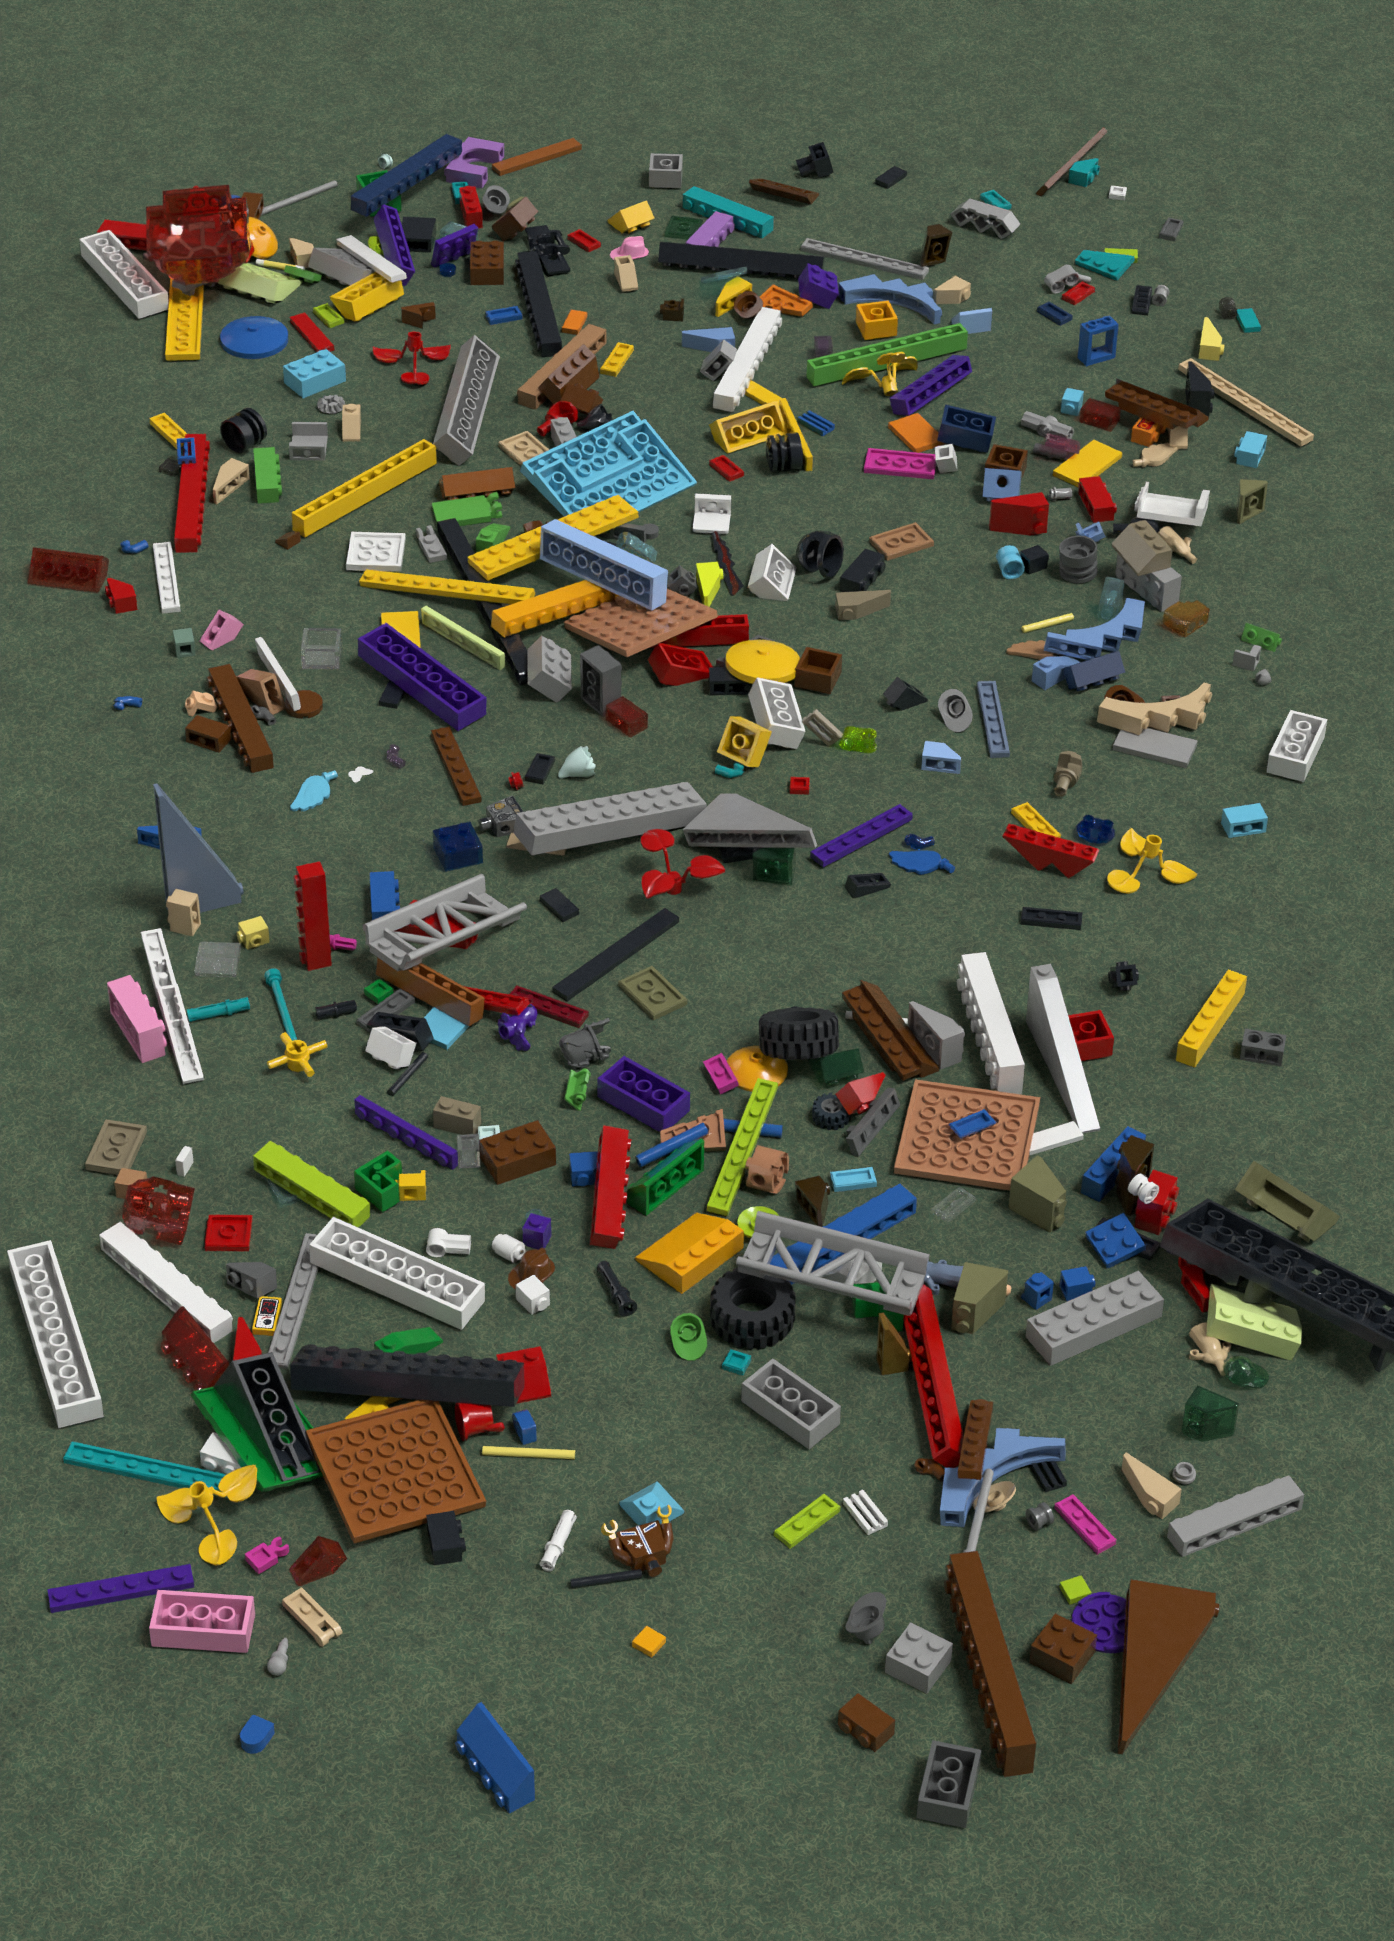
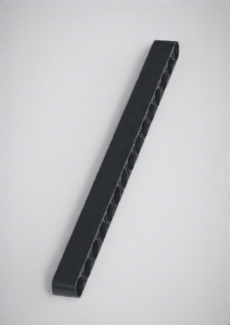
[437,518,528,685]

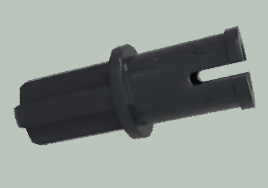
[315,1000,357,1020]

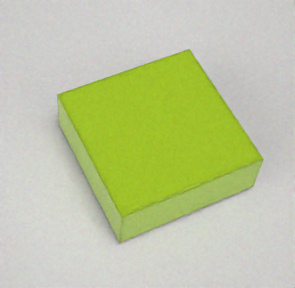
[1059,1575,1092,1605]

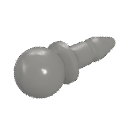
[267,1638,288,1676]

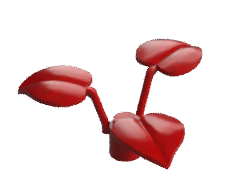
[373,331,451,385]
[641,829,725,899]

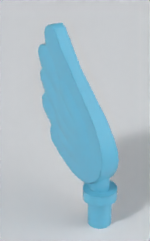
[290,770,338,811]

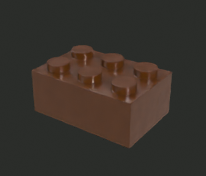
[470,241,504,285]
[479,1120,556,1185]

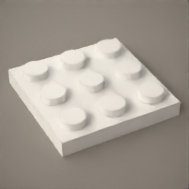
[346,532,406,572]

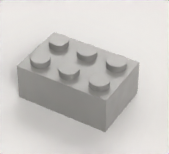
[528,636,572,702]

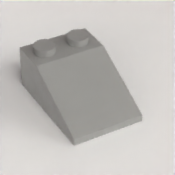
[908,1001,965,1070]

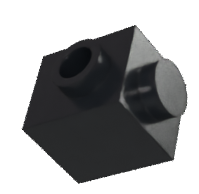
[1020,545,1049,575]

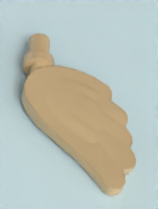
[1133,443,1179,468]

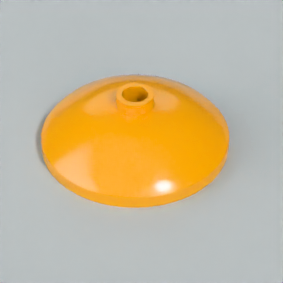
[233,217,278,259]
[727,1046,788,1092]

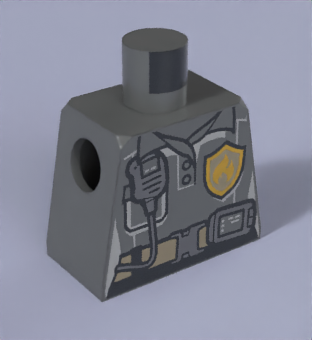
[478,796,524,837]

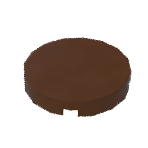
[285,690,323,719]

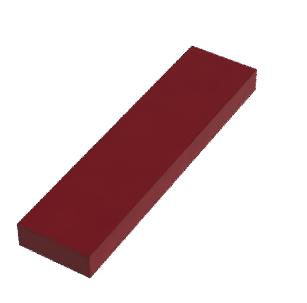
[510,985,589,1028]

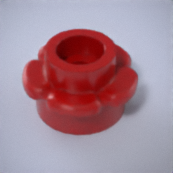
[508,772,524,790]

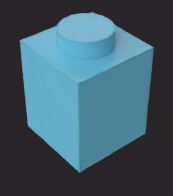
[1061,388,1084,416]

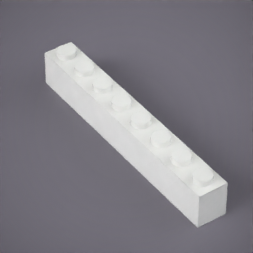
[99,1222,233,1344]

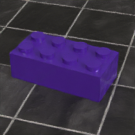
[597,1056,690,1132]

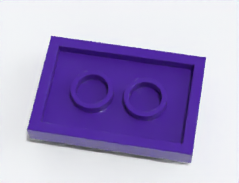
[431,224,478,268]

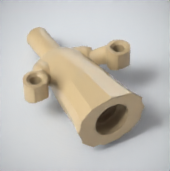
[1158,526,1197,564]
[1189,1322,1231,1376]

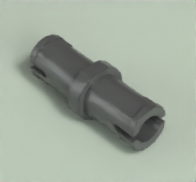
[1033,443,1070,461]

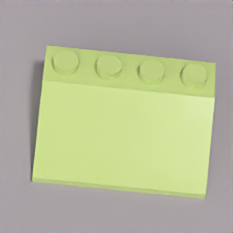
[218,263,303,303]
[1206,1284,1302,1360]

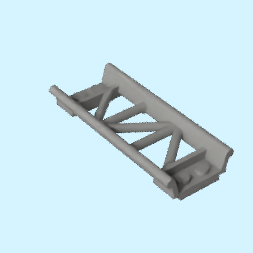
[363,874,527,971]
[736,1211,930,1316]

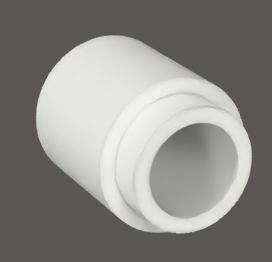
[492,1234,525,1263]

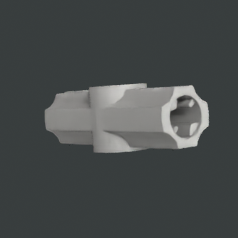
[1021,411,1074,442]

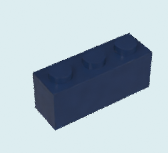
[1063,651,1125,691]

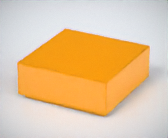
[632,1626,666,1658]

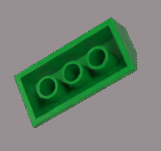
[627,1139,704,1216]

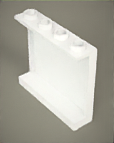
[1134,482,1210,526]

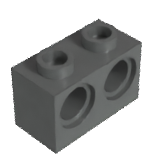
[1240,1029,1286,1066]

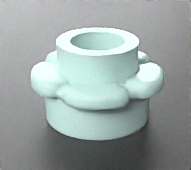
[378,154,393,169]

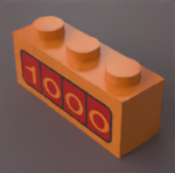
[1131,417,1166,447]

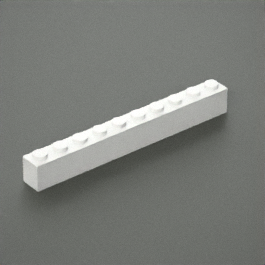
[713,307,782,412]

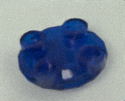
[1076,815,1115,844]

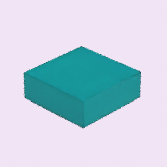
[722,1349,752,1376]

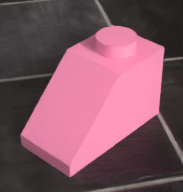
[200,610,244,650]

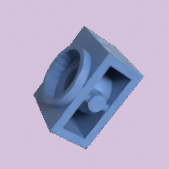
[983,468,1022,501]

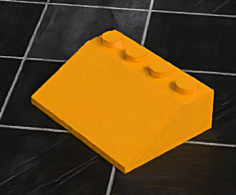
[635,1212,744,1294]

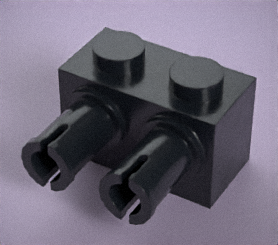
[796,142,834,178]

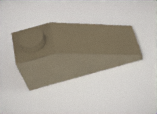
[835,590,891,620]

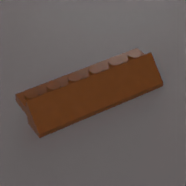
[1105,378,1209,430]
[842,980,939,1080]

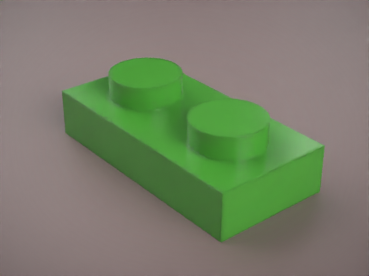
[284,265,322,283]

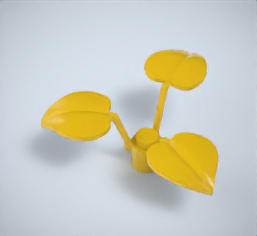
[842,352,918,396]
[1107,828,1197,893]
[157,1465,257,1566]

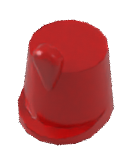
[455,1403,505,1441]

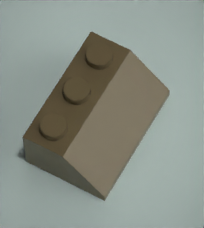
[1112,520,1172,576]

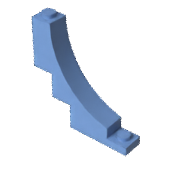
[1044,598,1145,660]

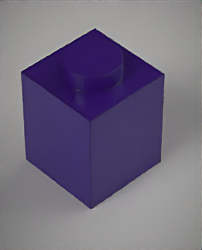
[523,1213,552,1250]

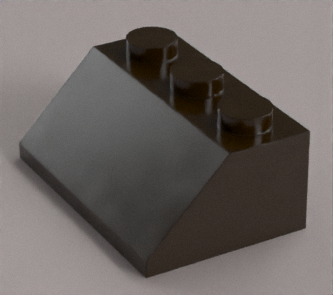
[1115,1135,1155,1216]

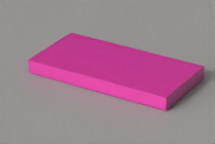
[864,448,937,479]

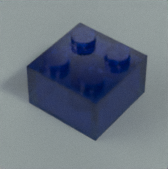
[433,822,483,872]

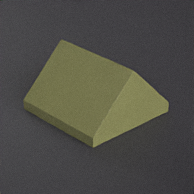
[1236,479,1268,524]

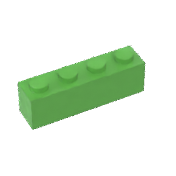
[253,447,282,504]

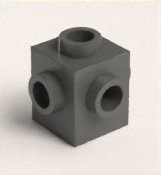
[667,565,697,596]

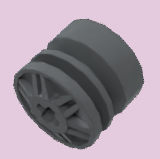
[1059,536,1098,583]

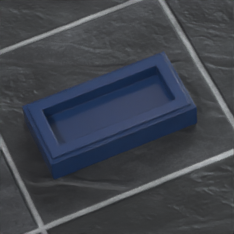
[1037,302,1073,326]

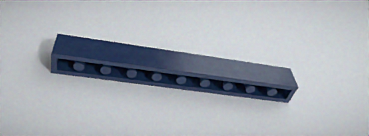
[350,134,462,217]

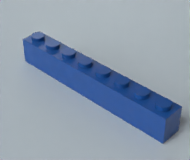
[770,1184,917,1285]

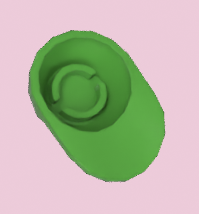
[671,1313,707,1361]

